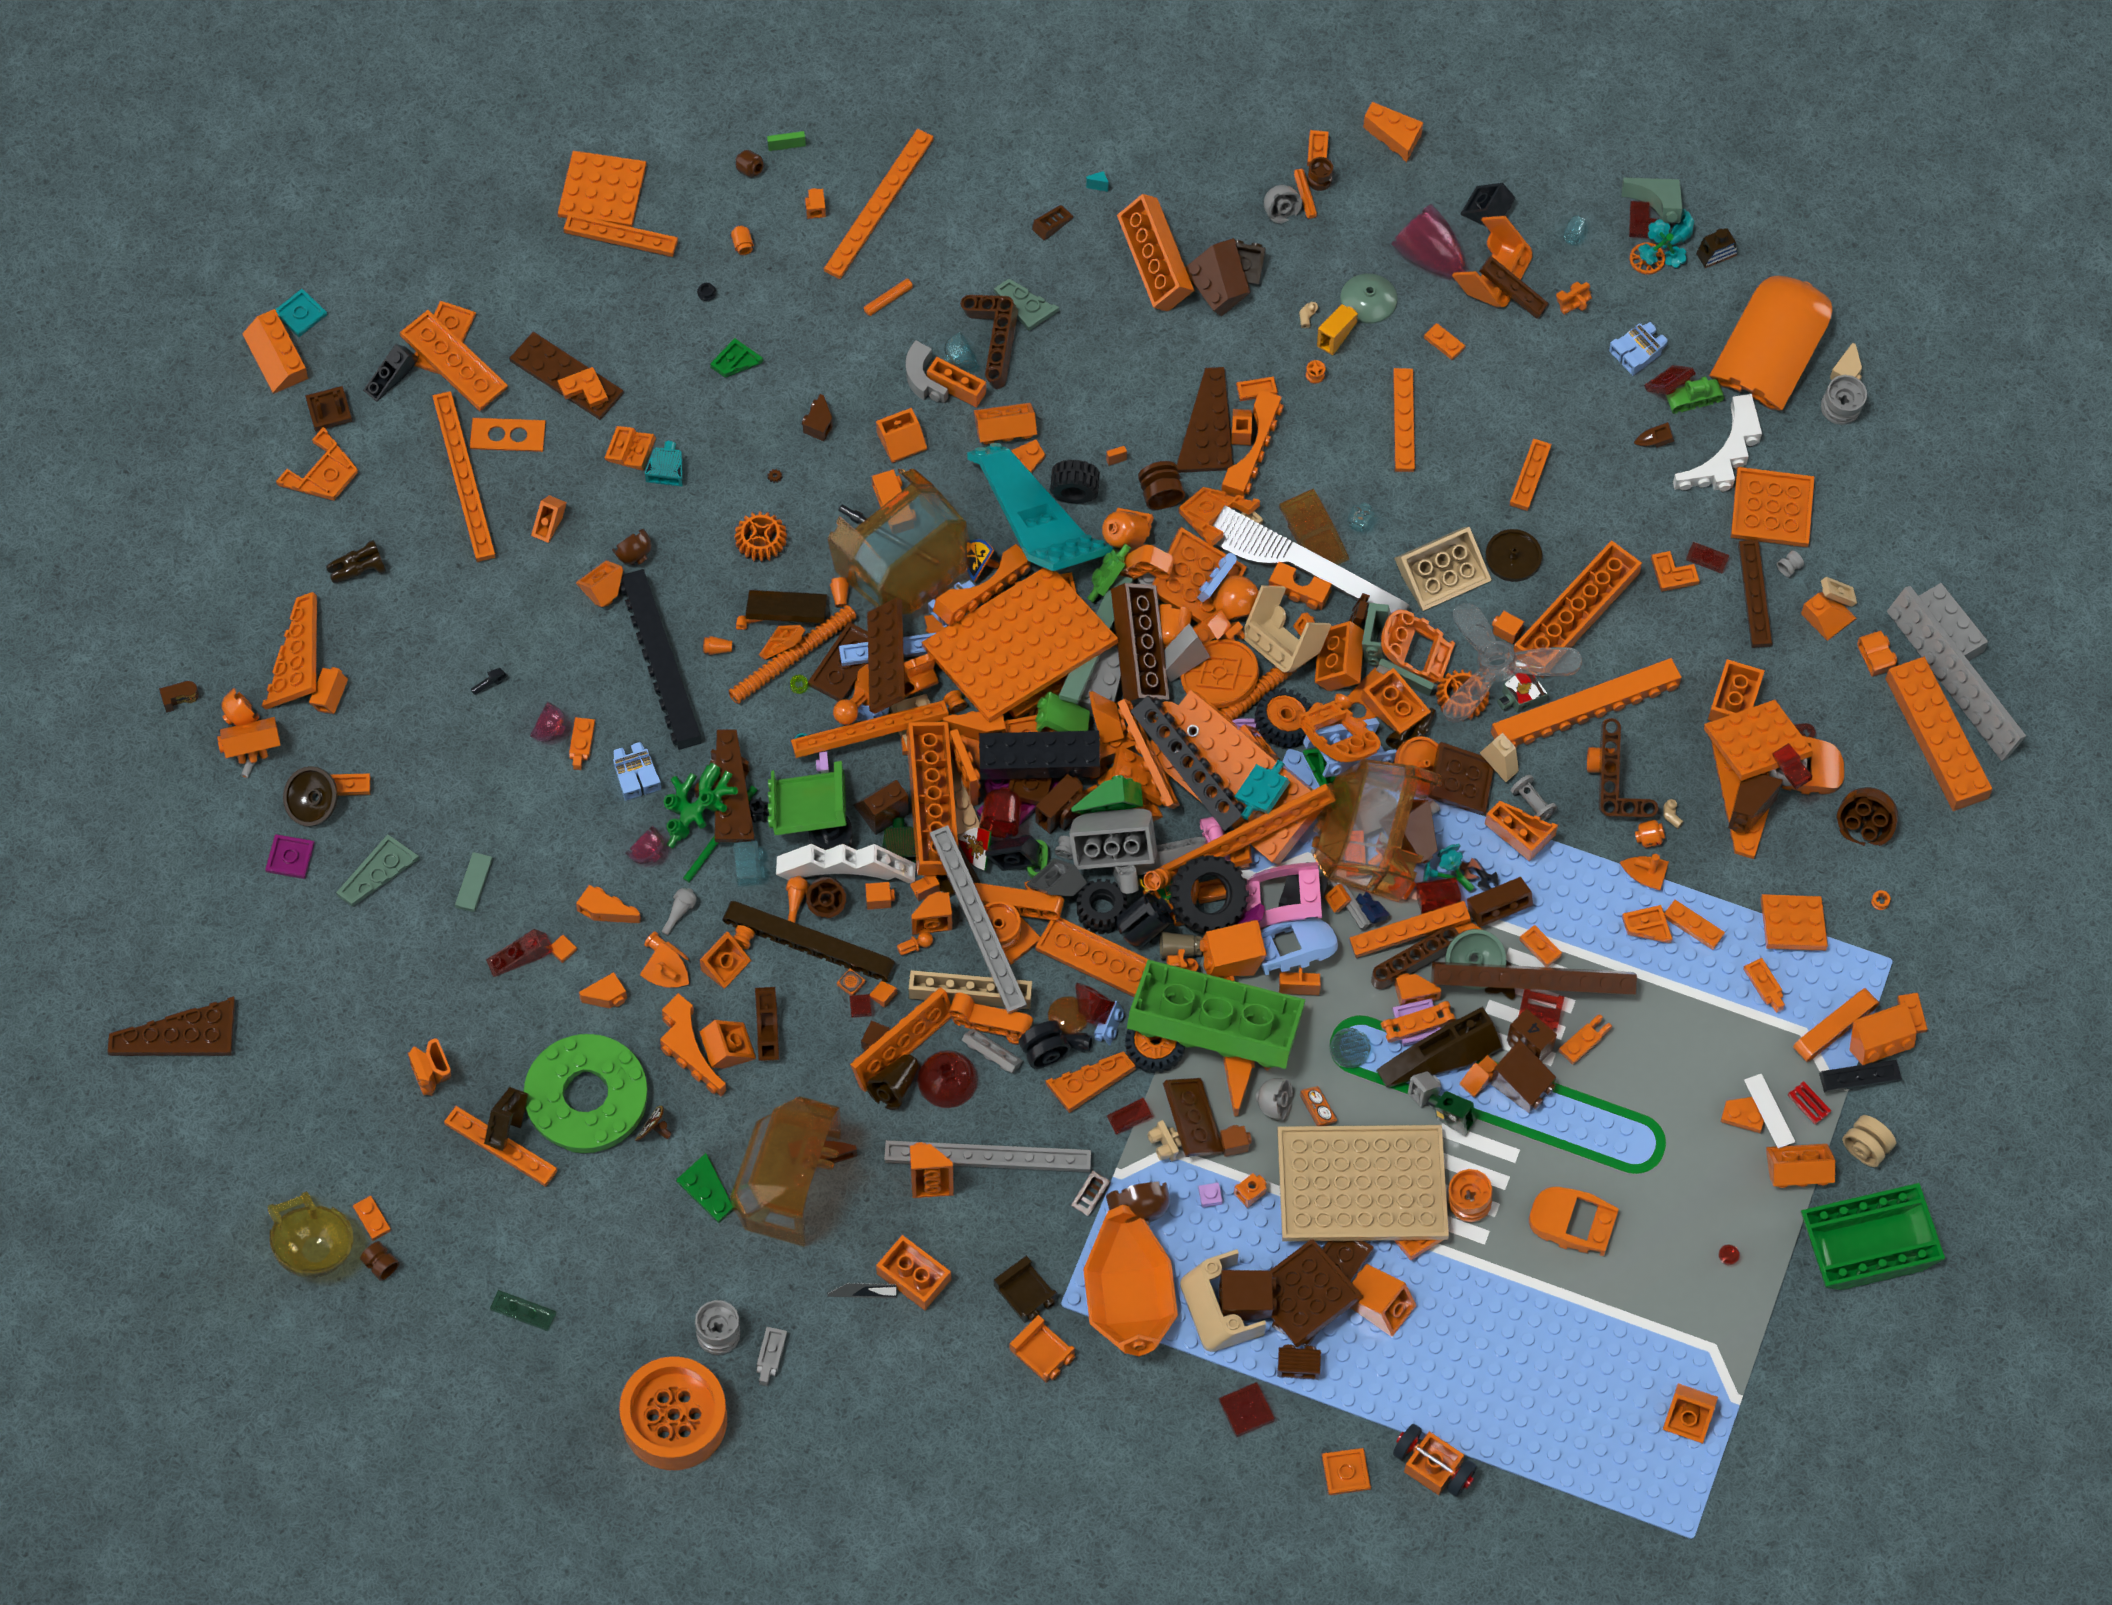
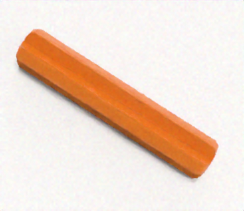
[1294,169,1317,219]
[864,279,913,316]

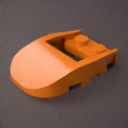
[1381,609,1455,684]
[1298,700,1381,762]
[1767,736,1844,795]
[1529,1187,1619,1256]

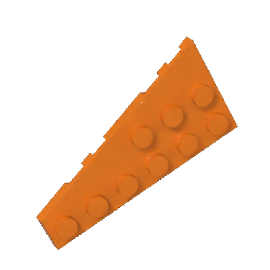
[262,592,317,709]

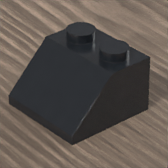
[1460,183,1516,227]
[985,835,1039,871]

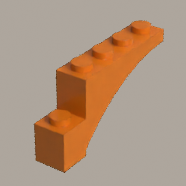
[660,993,726,1096]

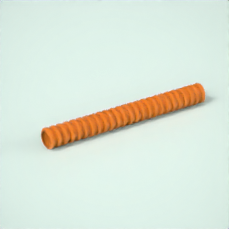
[728,605,857,704]
[1220,660,1310,721]

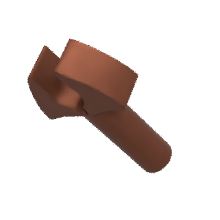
[1459,858,1483,880]

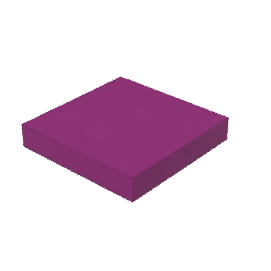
[265,834,315,879]

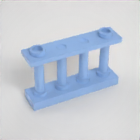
[1303,718,1397,777]

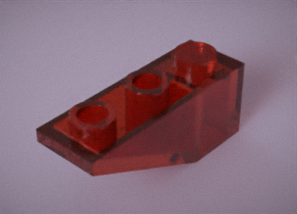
[486,929,553,977]

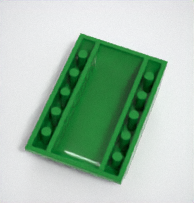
[1801,1183,1945,1290]

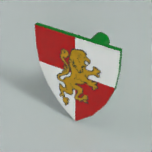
[958,828,993,870]

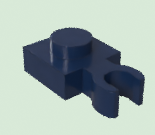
[1356,892,1390,923]

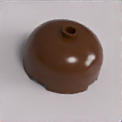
[1836,787,1898,846]
[1106,1182,1170,1226]

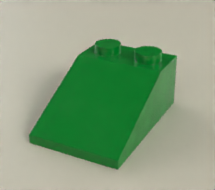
[1071,775,1143,815]

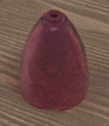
[1391,204,1466,279]

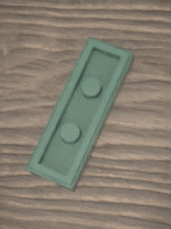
[1376,658,1434,696]
[455,852,493,912]

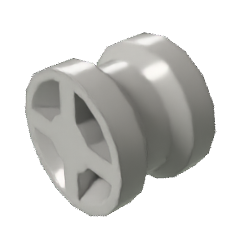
[1055,836,1073,860]

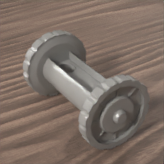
[1511,775,1557,821]

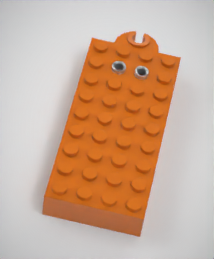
[1150,690,1325,865]

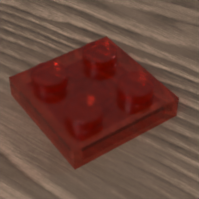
[1644,365,1696,395]
[1219,1382,1275,1438]

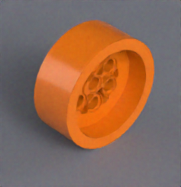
[619,1357,727,1470]

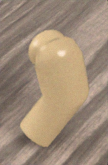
[1299,302,1318,328]
[1663,799,1684,829]

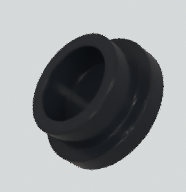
[697,283,716,301]

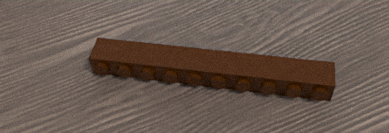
[1431,962,1637,995]

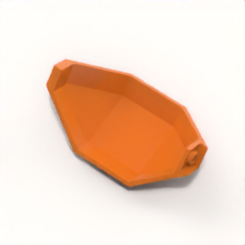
[1083,1205,1178,1356]

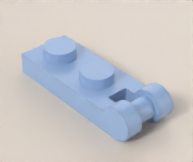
[1197,553,1237,603]

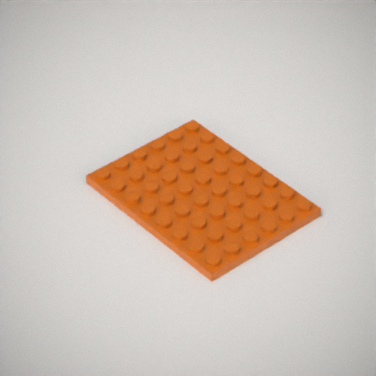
[921,568,1119,723]

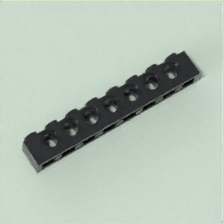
[1130,696,1246,832]

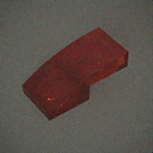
[1772,743,1812,789]

